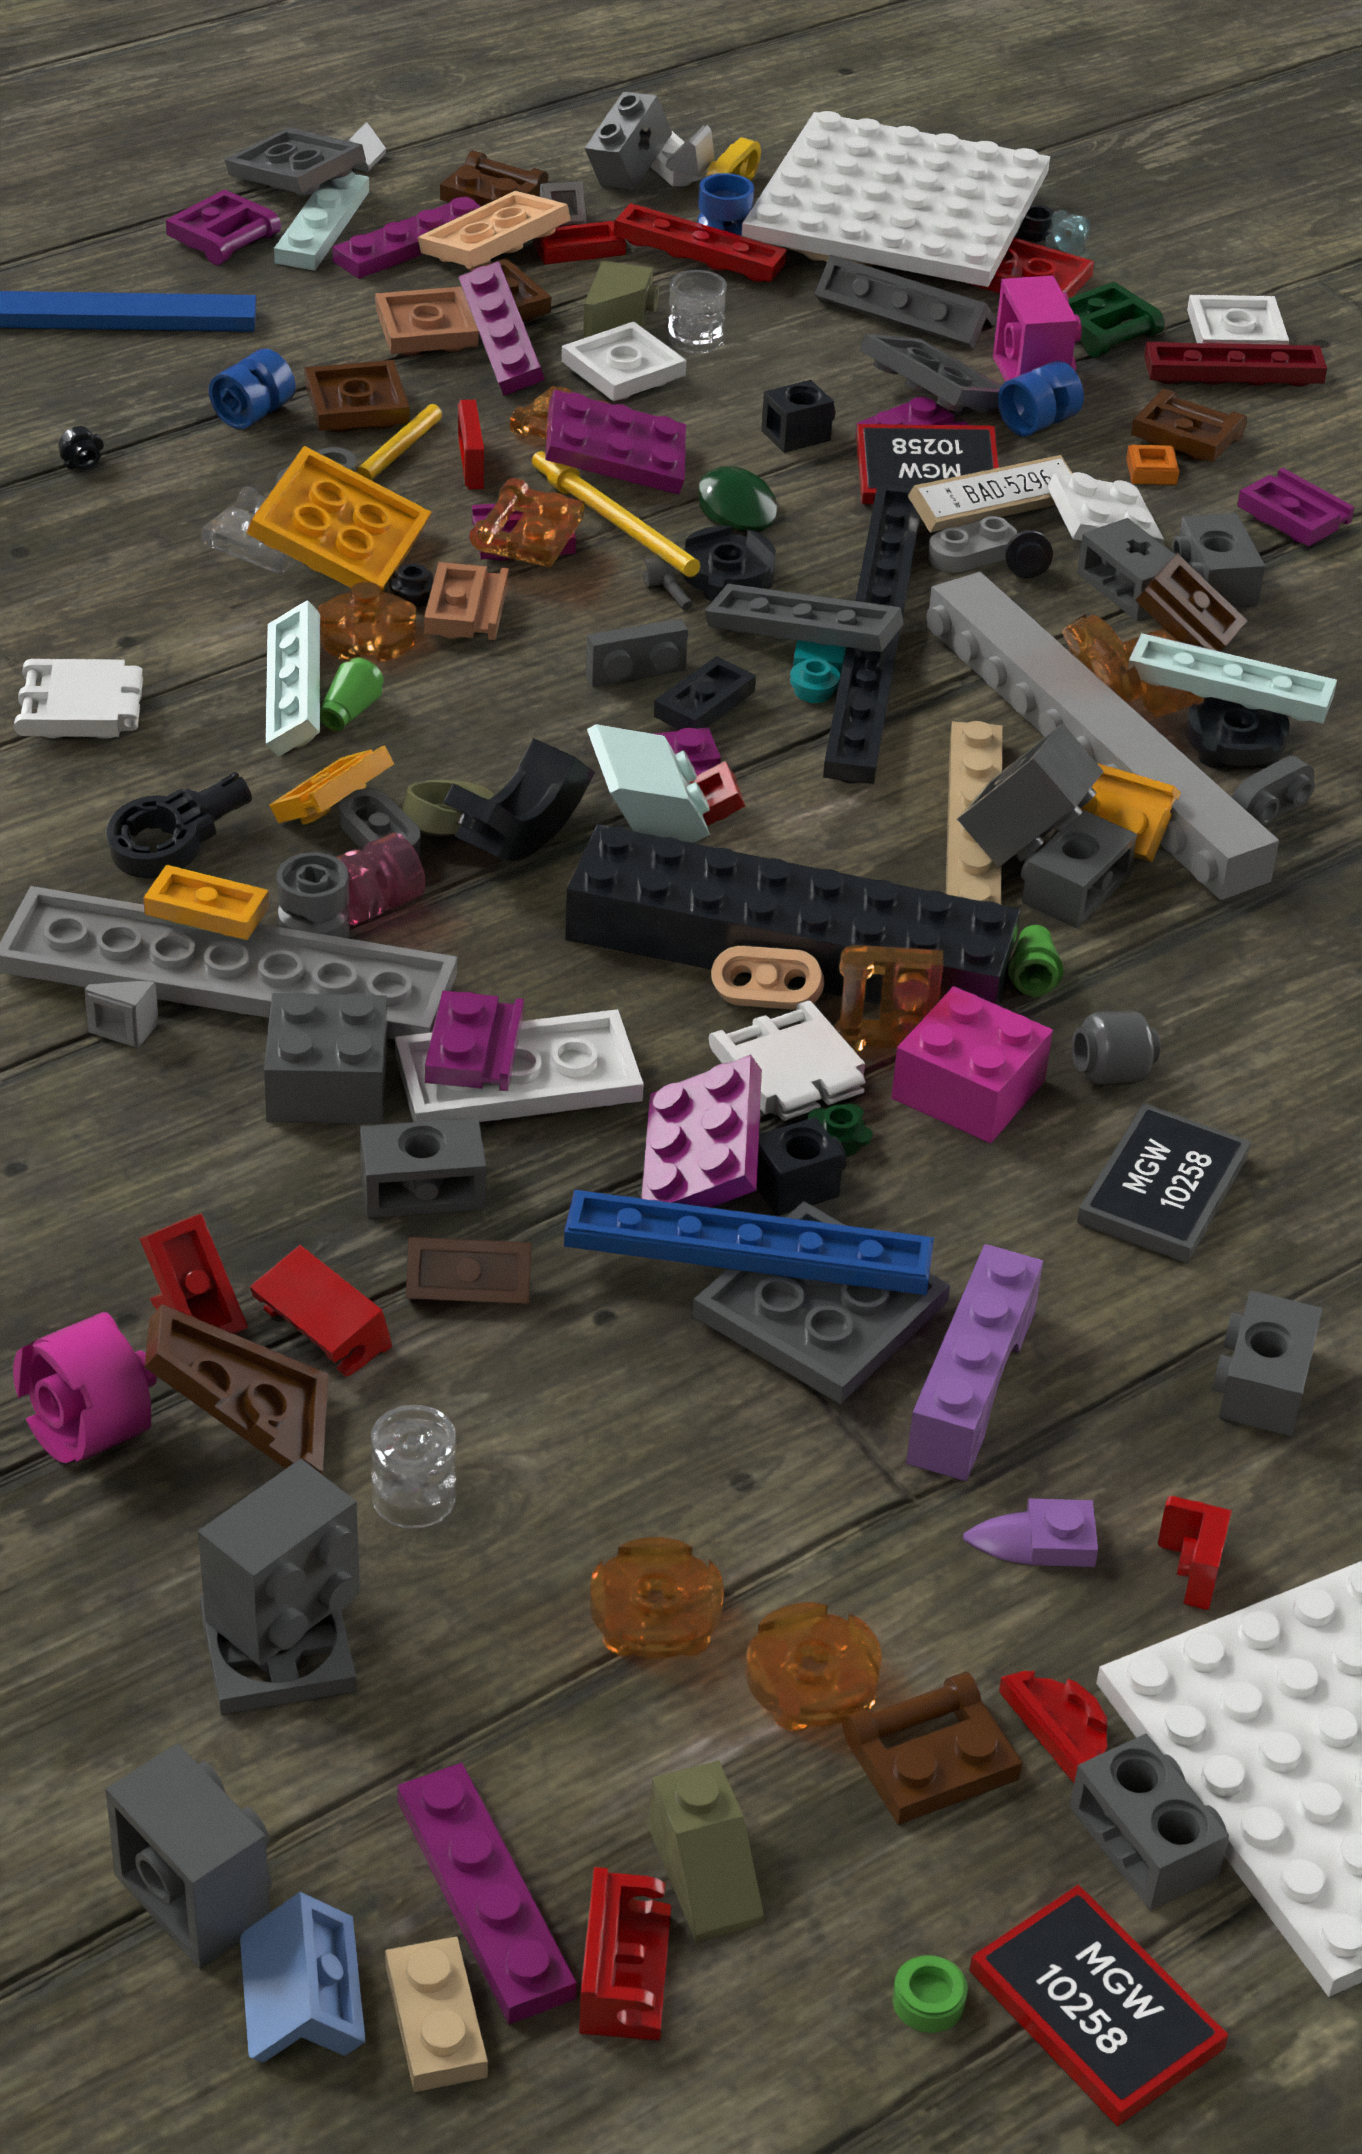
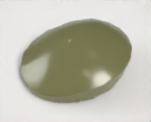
[402,780,494,837]

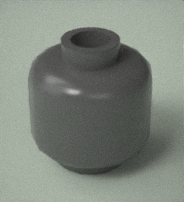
[1072,1010,1161,1085]

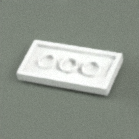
[395,1009,643,1122]

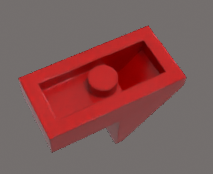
[139,1213,249,1334]

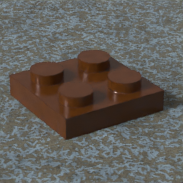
[304,360,410,432]

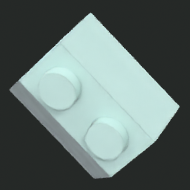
[587,724,710,843]

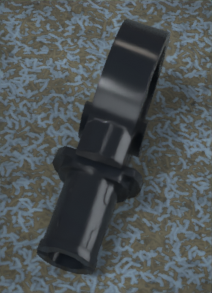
[106,772,252,878]

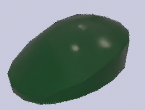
[699,466,777,531]

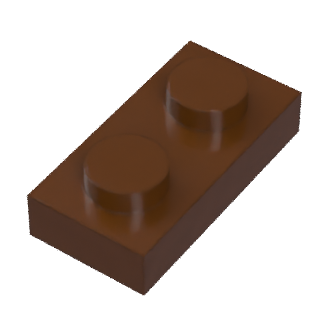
[469,258,552,322]
[406,1237,532,1304]

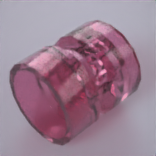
[336,832,425,926]

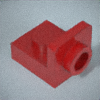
[1157,1496,1232,1610]

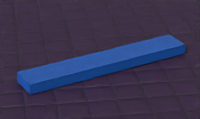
[0,291,257,332]
[564,1190,934,1295]

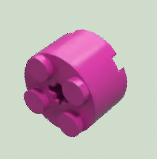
[13,1312,157,1463]

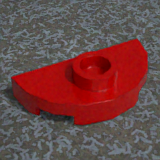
[999,1670,1108,1783]

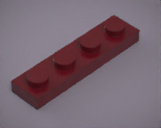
[1144,342,1327,386]

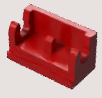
[250,1245,393,1376]
[579,1867,671,2041]

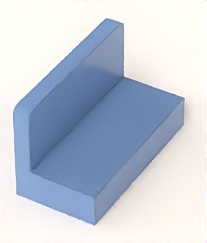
[240,1892,365,2063]

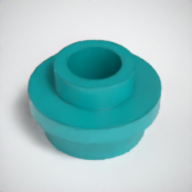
[790,658,840,703]

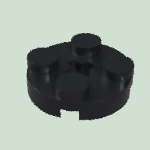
[681,526,776,602]
[1186,697,1290,769]

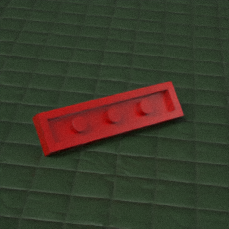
[613,203,788,282]

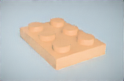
[418,191,571,269]

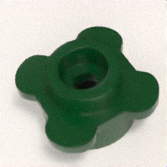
[808,1104,873,1157]

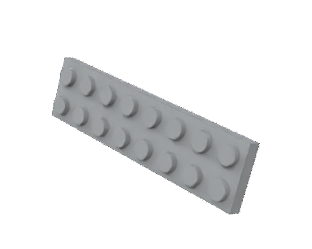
[0,886,457,1039]

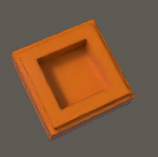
[1126,445,1179,485]

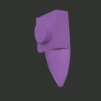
[963,1498,1098,1567]

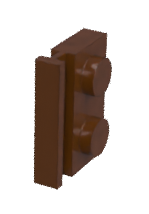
[1135,553,1247,652]

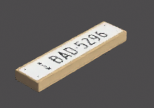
[908,455,1073,533]

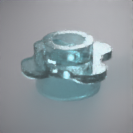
[1046,209,1091,256]

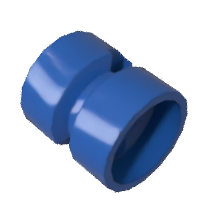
[697,173,754,236]
[209,349,296,429]
[998,360,1084,437]

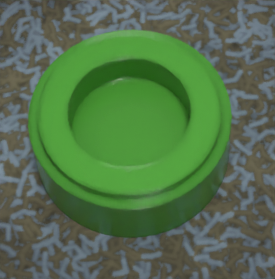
[892,1955,968,2033]

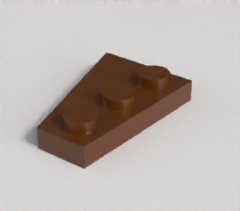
[144,1304,328,1474]

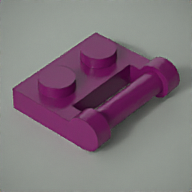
[166,189,281,265]

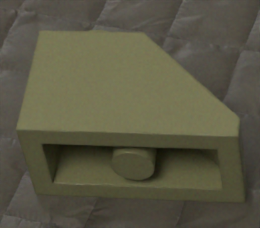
[583,261,659,339]
[649,1760,764,1943]

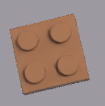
[375,286,479,355]

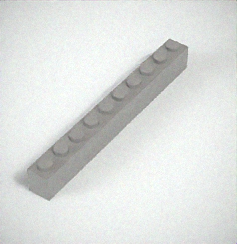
[927,572,1279,900]

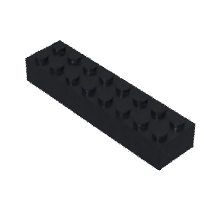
[565,824,1020,1014]

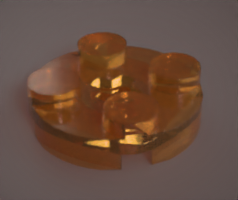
[317,582,416,662]
[1062,614,1142,704]
[590,1537,724,1658]
[745,1602,882,1732]

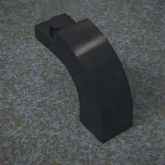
[443,738,595,861]

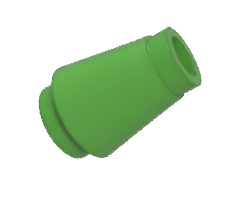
[320,658,384,731]
[1008,925,1064,997]

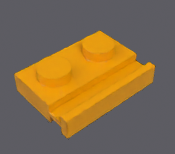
[269,746,394,825]
[1081,763,1181,862]

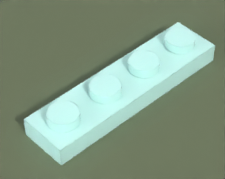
[274,172,369,270]
[266,600,320,757]
[1127,633,1337,724]

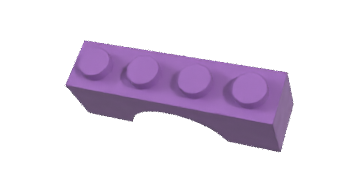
[906,1244,1043,1481]

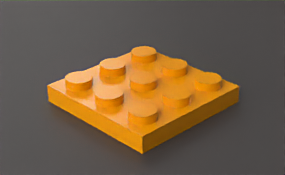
[246,446,432,601]

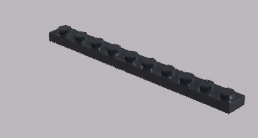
[823,484,920,784]

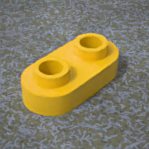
[706,137,761,181]

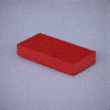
[533,221,626,265]
[458,399,484,490]

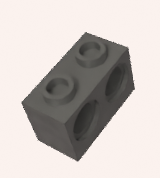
[1070,1733,1229,1911]

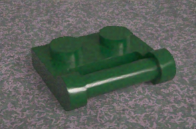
[1068,281,1165,357]

